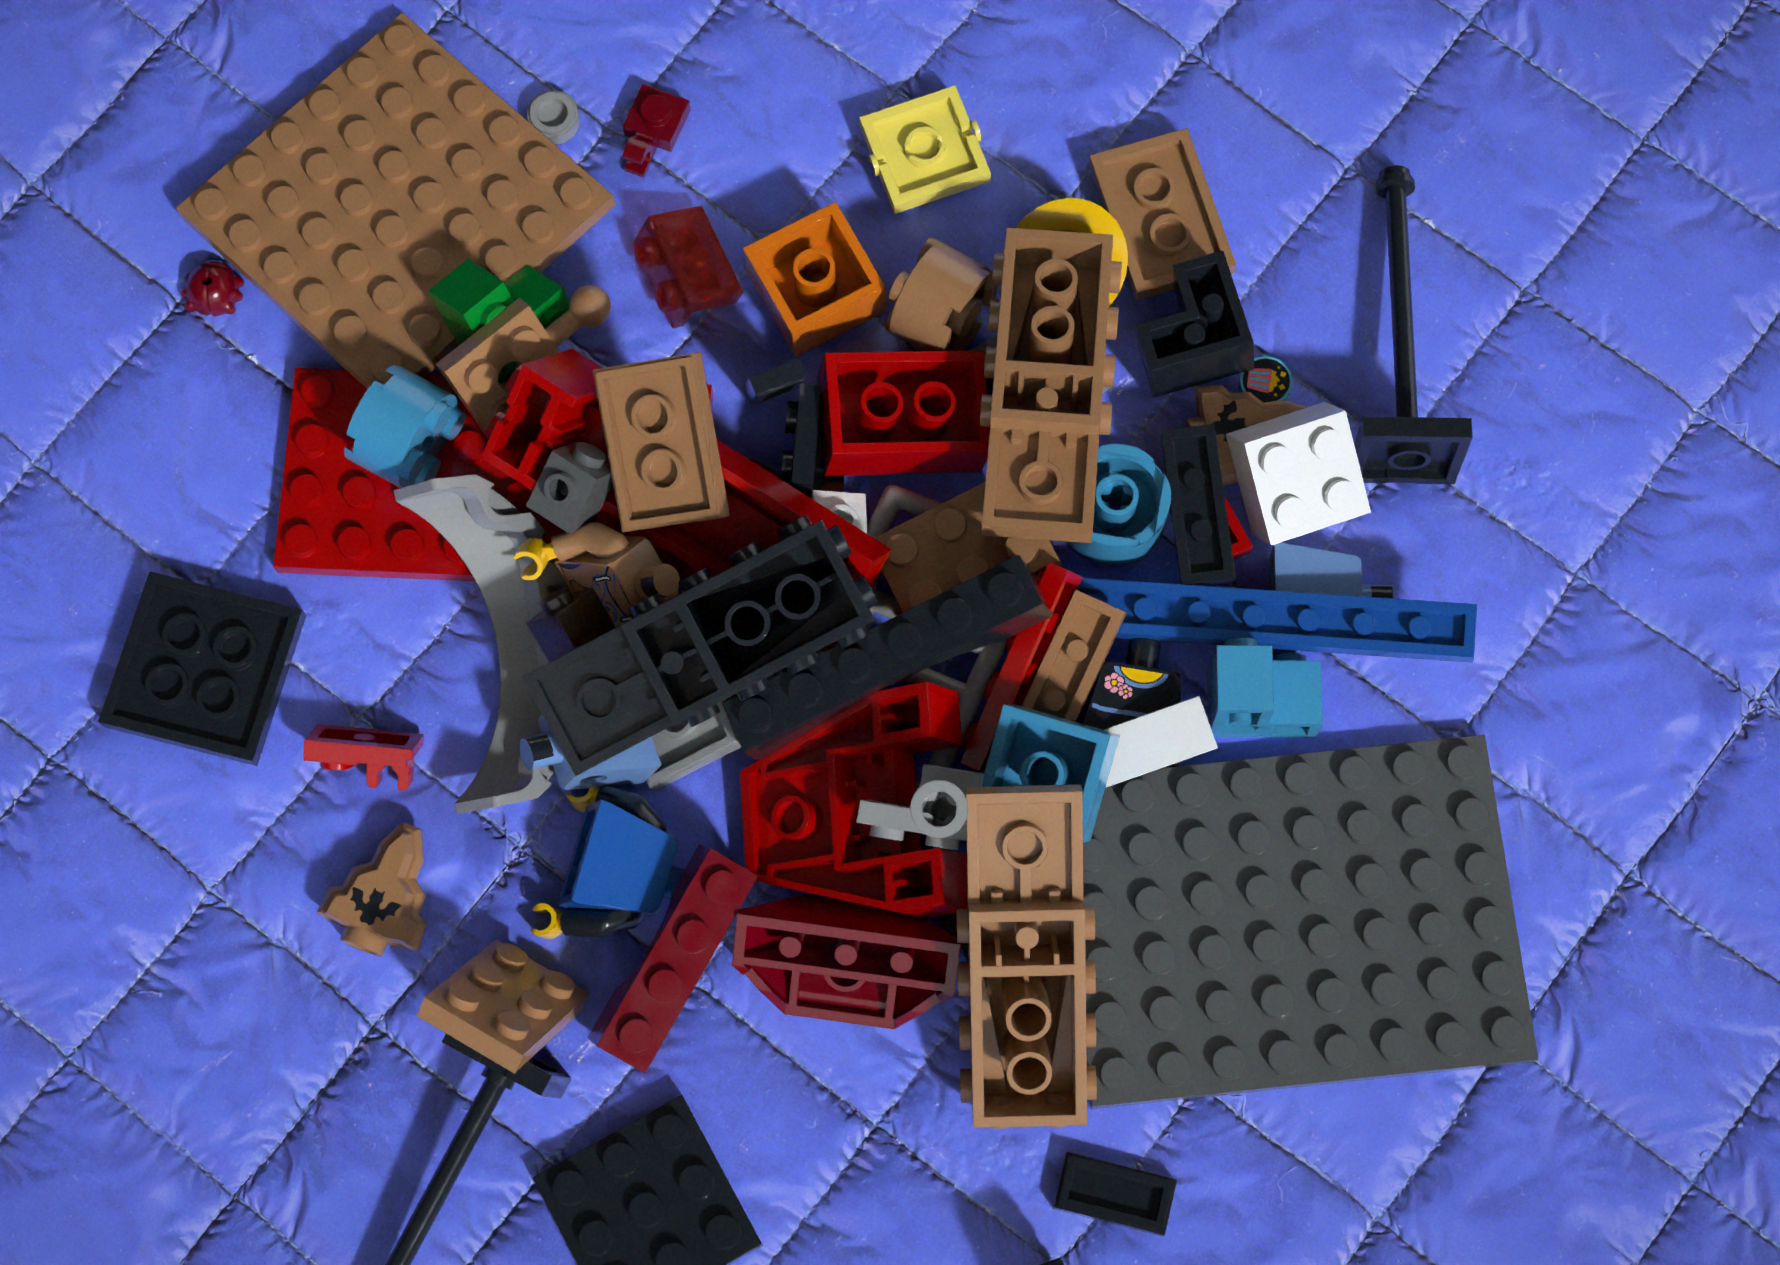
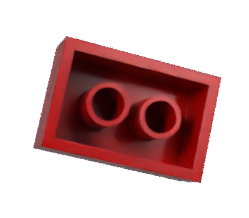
[817,350,990,476]

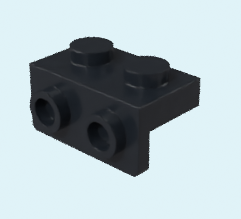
[781,383,845,497]

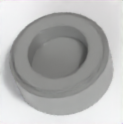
[527,90,580,145]

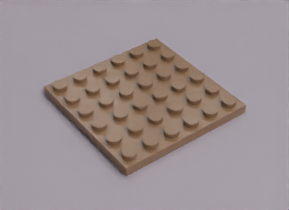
[176,13,615,389]

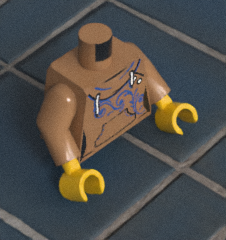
[513,523,680,627]

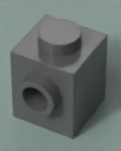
[526,441,613,534]

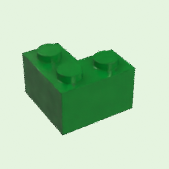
[428,259,569,383]

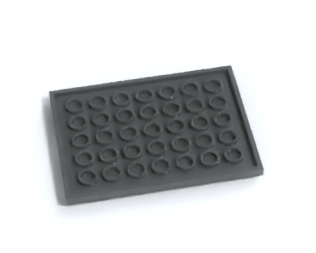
[1083,735,1538,1109]

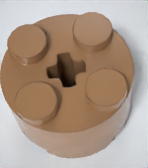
[885,237,998,351]

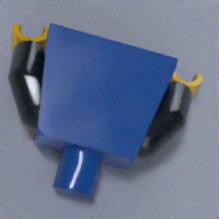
[530,785,684,940]

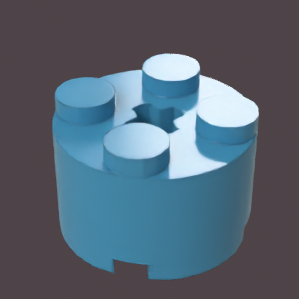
[344,365,466,488]
[1067,444,1171,566]

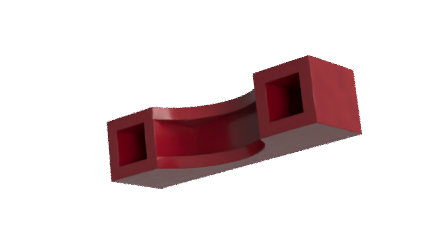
[587,844,758,1073]

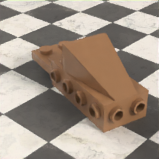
[980,228,1122,543]
[956,784,1097,1129]

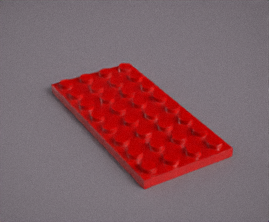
[273,368,713,590]

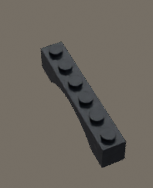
[722,554,1053,761]

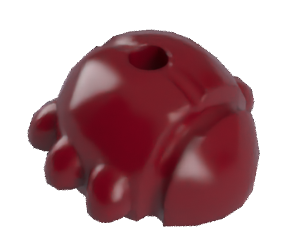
[181,260,245,317]

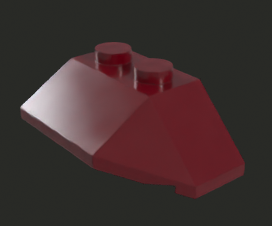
[732,896,961,1029]

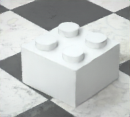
[1226,402,1371,545]

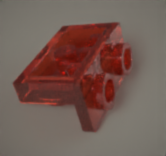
[633,206,744,329]

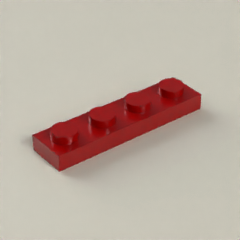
[960,562,1083,773]

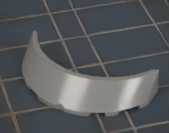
[394,475,571,814]

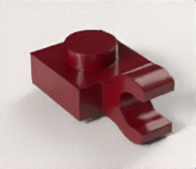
[622,84,690,178]

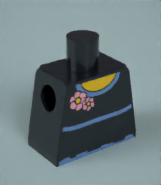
[1083,638,1181,768]

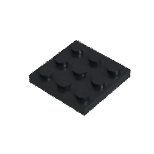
[98,571,306,766]
[533,1095,763,1265]

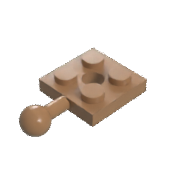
[436,285,611,435]

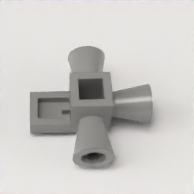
[857,764,984,850]

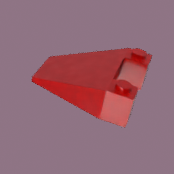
[740,681,967,918]

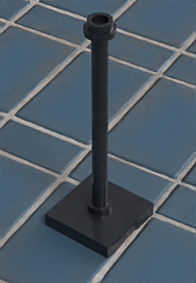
[1354,165,1473,484]
[385,1034,571,1265]

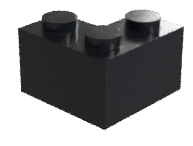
[1136,251,1255,398]

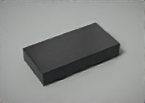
[744,359,806,405]
[1053,1152,1177,1237]

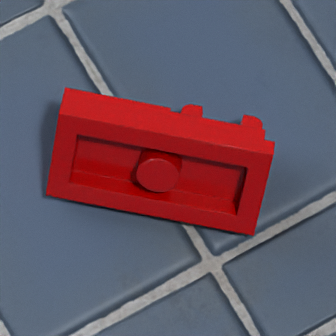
[303,724,424,791]

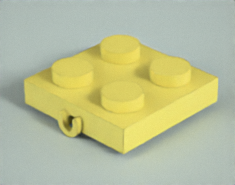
[859,85,991,214]

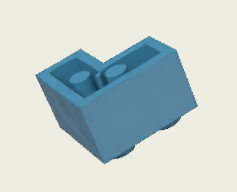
[1207,638,1323,737]

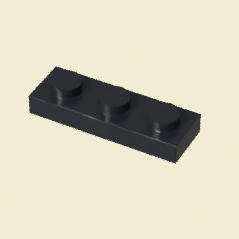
[1161,424,1236,586]

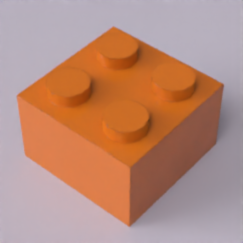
[743,201,886,357]

